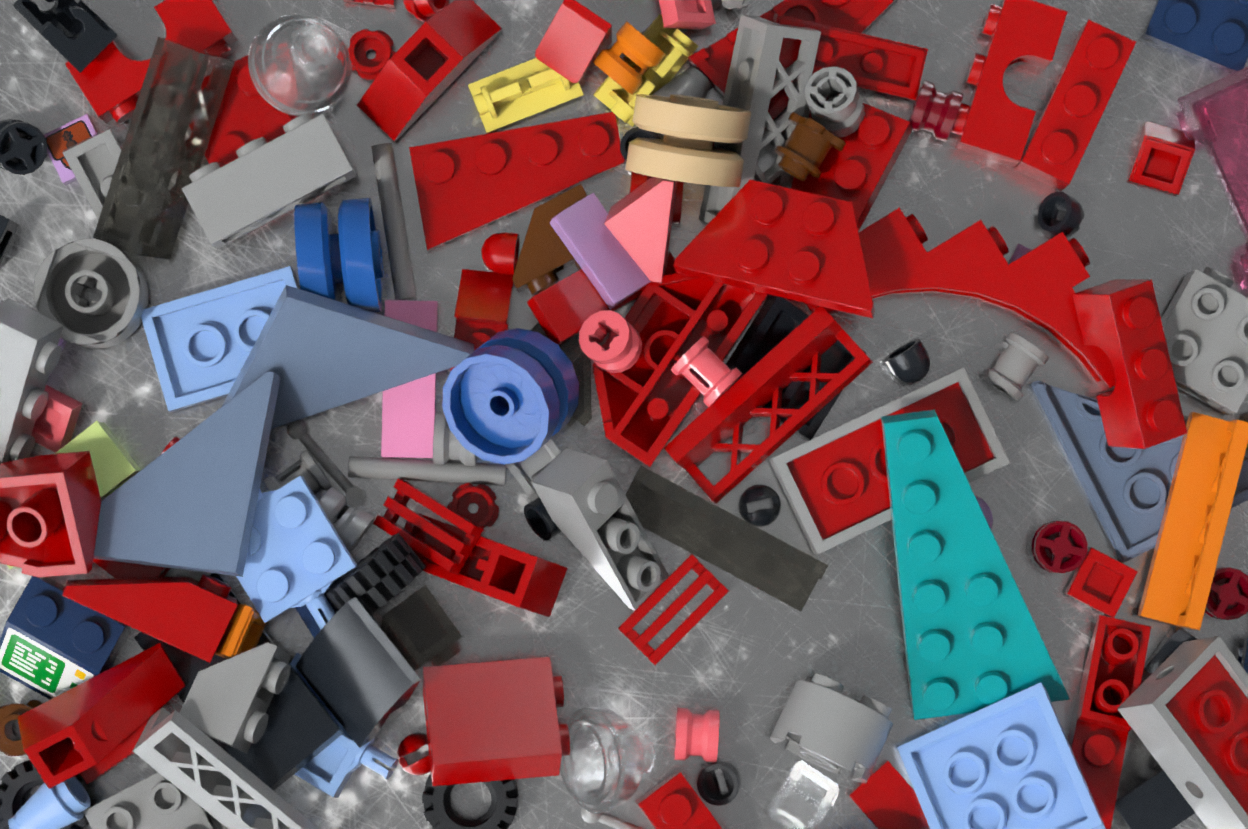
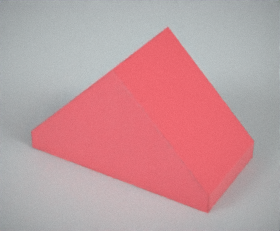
[604,177,678,283]

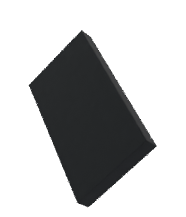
[134,573,344,790]

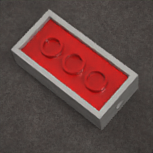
[769,367,1010,555]
[1117,636,1248,829]

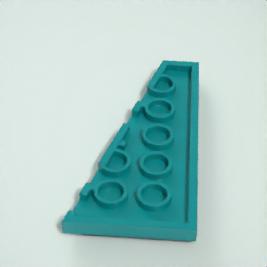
[881,410,1070,720]

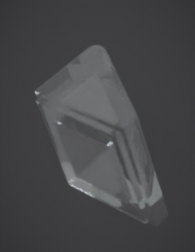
[763,760,840,829]

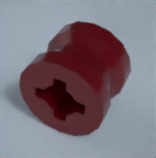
[908,80,963,143]
[1030,521,1088,573]
[1204,567,1248,620]

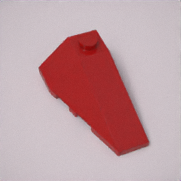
[0,451,101,578]

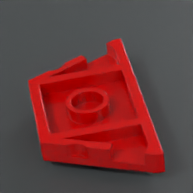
[673,180,875,318]

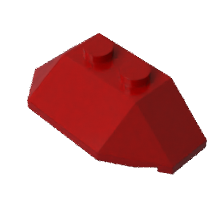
[592,273,768,468]

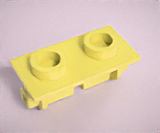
[593,14,699,127]
[468,58,584,133]

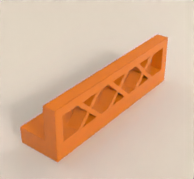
[1137,412,1248,630]

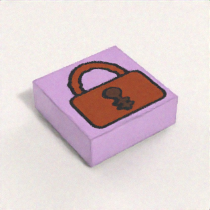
[44,114,98,185]

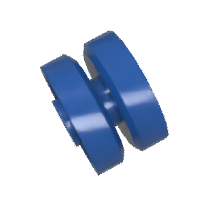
[294,198,384,312]
[442,328,579,465]

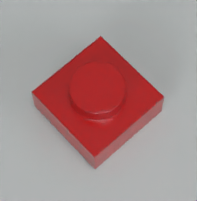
[1064,547,1138,618]

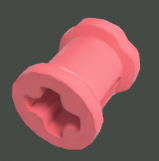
[671,336,742,407]

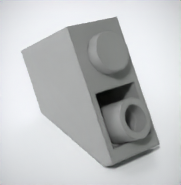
[180,642,291,753]

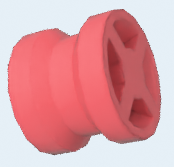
[579,310,642,373]
[674,708,720,762]

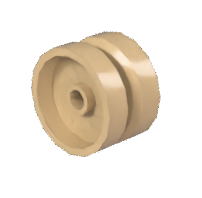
[625,94,751,187]

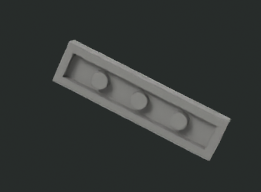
[699,14,821,223]
[133,707,320,829]

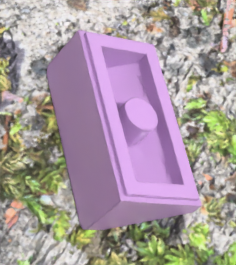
[550,193,651,310]

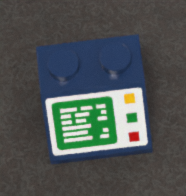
[0,576,133,700]

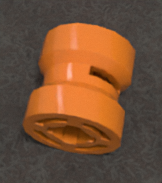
[593,21,666,95]

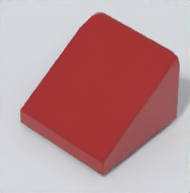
[1129,121,1195,195]

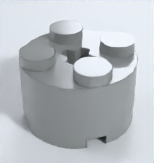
[33,238,148,349]
[770,673,893,783]

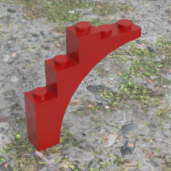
[804,207,1116,391]

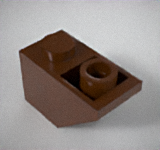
[512,184,587,295]

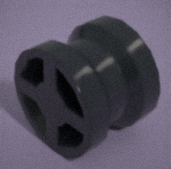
[0,119,48,175]

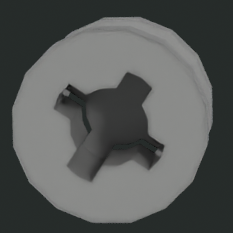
[433,412,477,466]

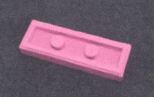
[381,300,438,459]

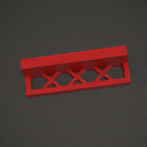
[664,306,873,504]

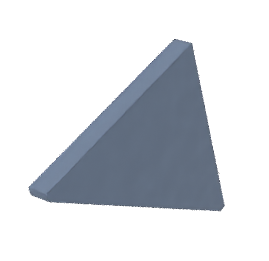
[222,285,475,429]
[93,372,281,577]
[1028,380,1248,563]

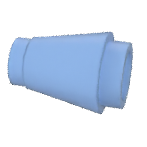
[8,776,91,829]

